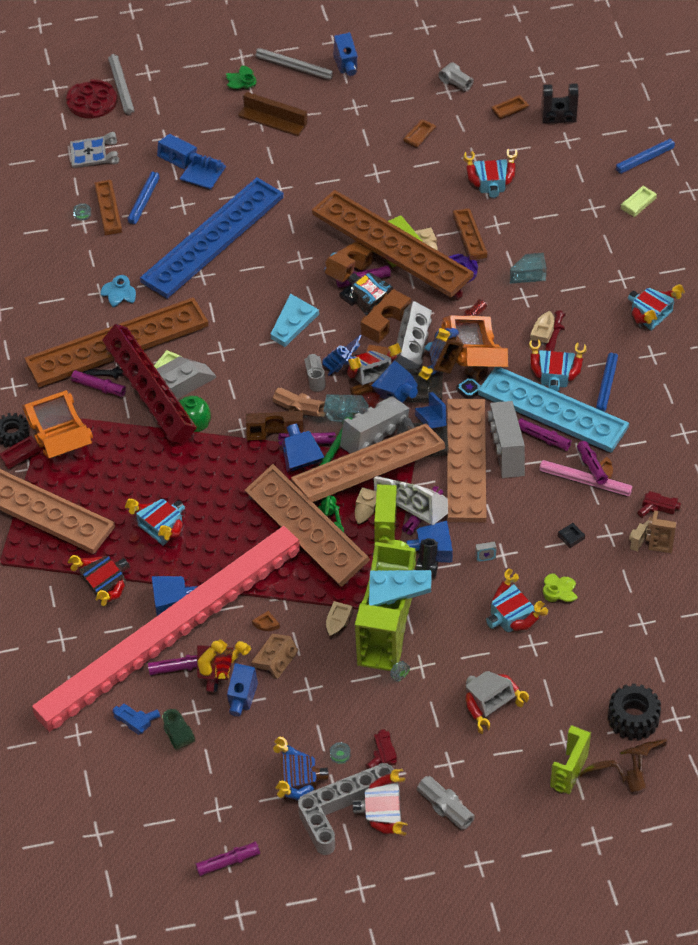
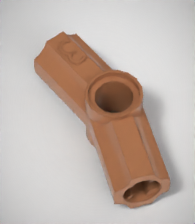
[273,387,327,417]

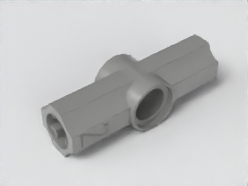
[417,776,475,830]

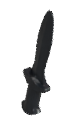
[82,366,124,379]

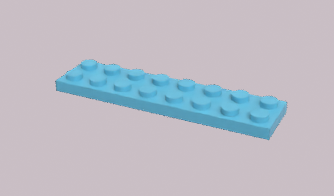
[478,367,629,453]

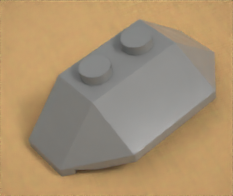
[157,356,216,399]

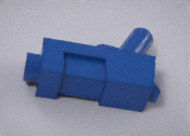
[112,703,160,735]

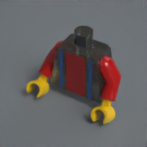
[68,555,130,606]

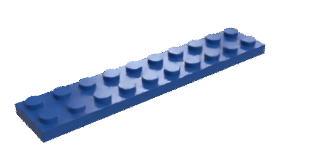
[140,177,284,299]

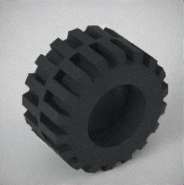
[608,684,661,740]

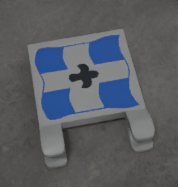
[70,132,119,168]

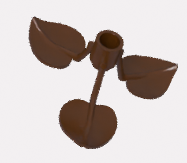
[579,739,667,792]

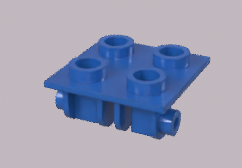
[180,153,226,189]
[322,335,362,376]

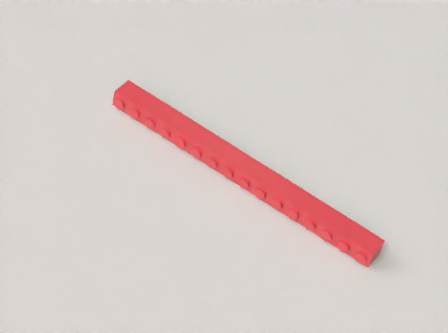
[32,526,300,732]

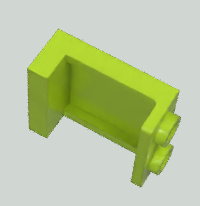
[550,726,591,794]

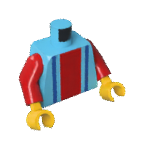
[463,149,517,198]
[628,285,685,331]
[529,339,587,392]
[125,499,185,545]
[486,569,548,632]

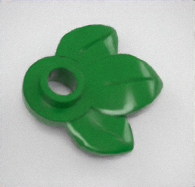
[226,65,257,89]

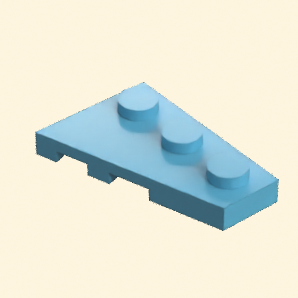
[271,294,319,347]
[369,570,432,606]

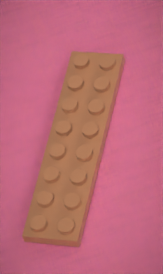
[447,399,486,523]
[291,424,445,502]
[245,464,370,587]
[0,469,115,554]

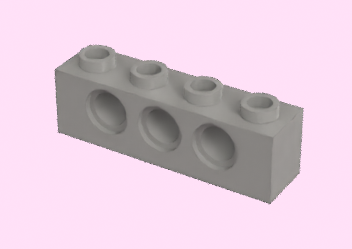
[392,301,432,374]

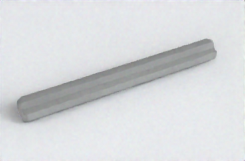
[256,48,333,80]
[108,54,134,115]

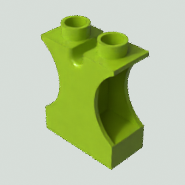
[355,540,416,672]

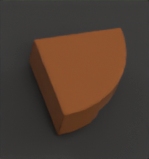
[599,457,613,479]
[252,611,280,631]

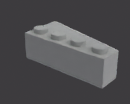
[340,396,409,454]
[487,401,525,478]

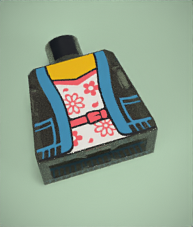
[348,273,393,315]

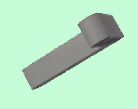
[298,763,393,855]

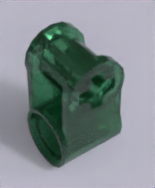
[163,709,195,750]

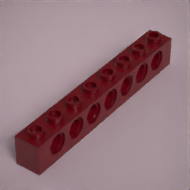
[102,324,197,444]

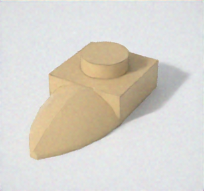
[415,228,437,250]
[530,311,554,343]
[355,488,377,524]
[629,520,650,552]
[326,601,353,636]

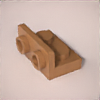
[646,510,676,553]
[251,634,298,678]

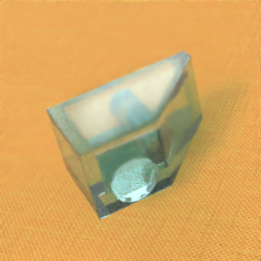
[510,253,547,284]

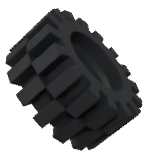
[0,413,30,448]

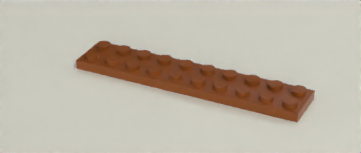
[312,190,474,298]
[24,297,209,388]

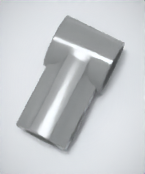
[438,62,473,92]
[304,354,326,392]

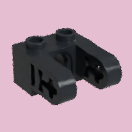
[541,83,579,123]

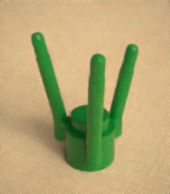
[318,495,342,525]

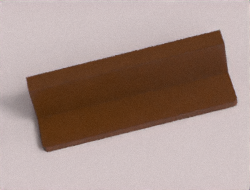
[238,92,308,136]

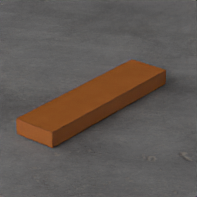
[94,180,122,236]
[453,208,488,260]

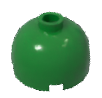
[179,396,211,432]

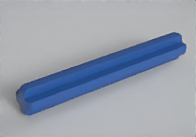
[616,139,675,173]
[128,171,160,224]
[596,352,618,412]

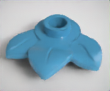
[100,275,136,307]

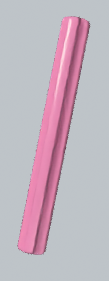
[540,460,632,496]

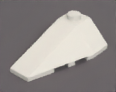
[374,476,448,525]

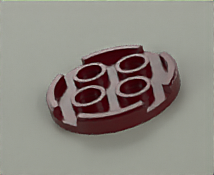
[66,79,117,119]

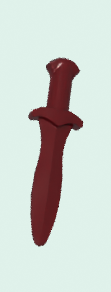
[545,310,565,351]

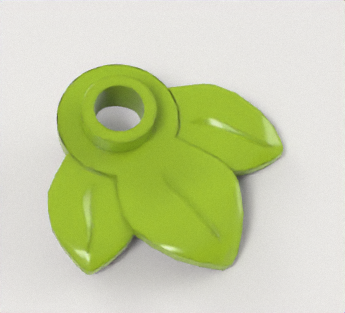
[543,573,578,602]

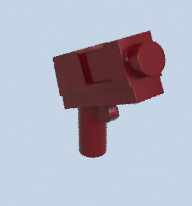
[637,491,681,517]
[366,729,397,769]

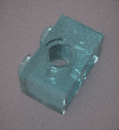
[323,394,369,421]

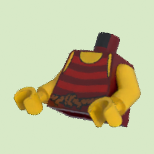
[197,640,251,692]

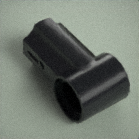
[416,538,438,578]

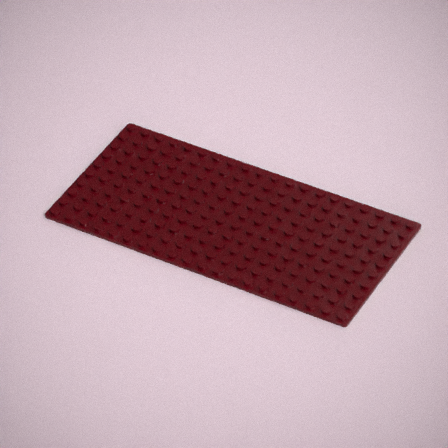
[0,415,415,610]

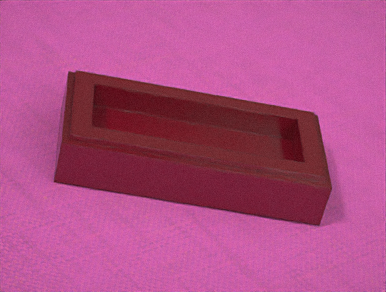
[0,435,41,469]

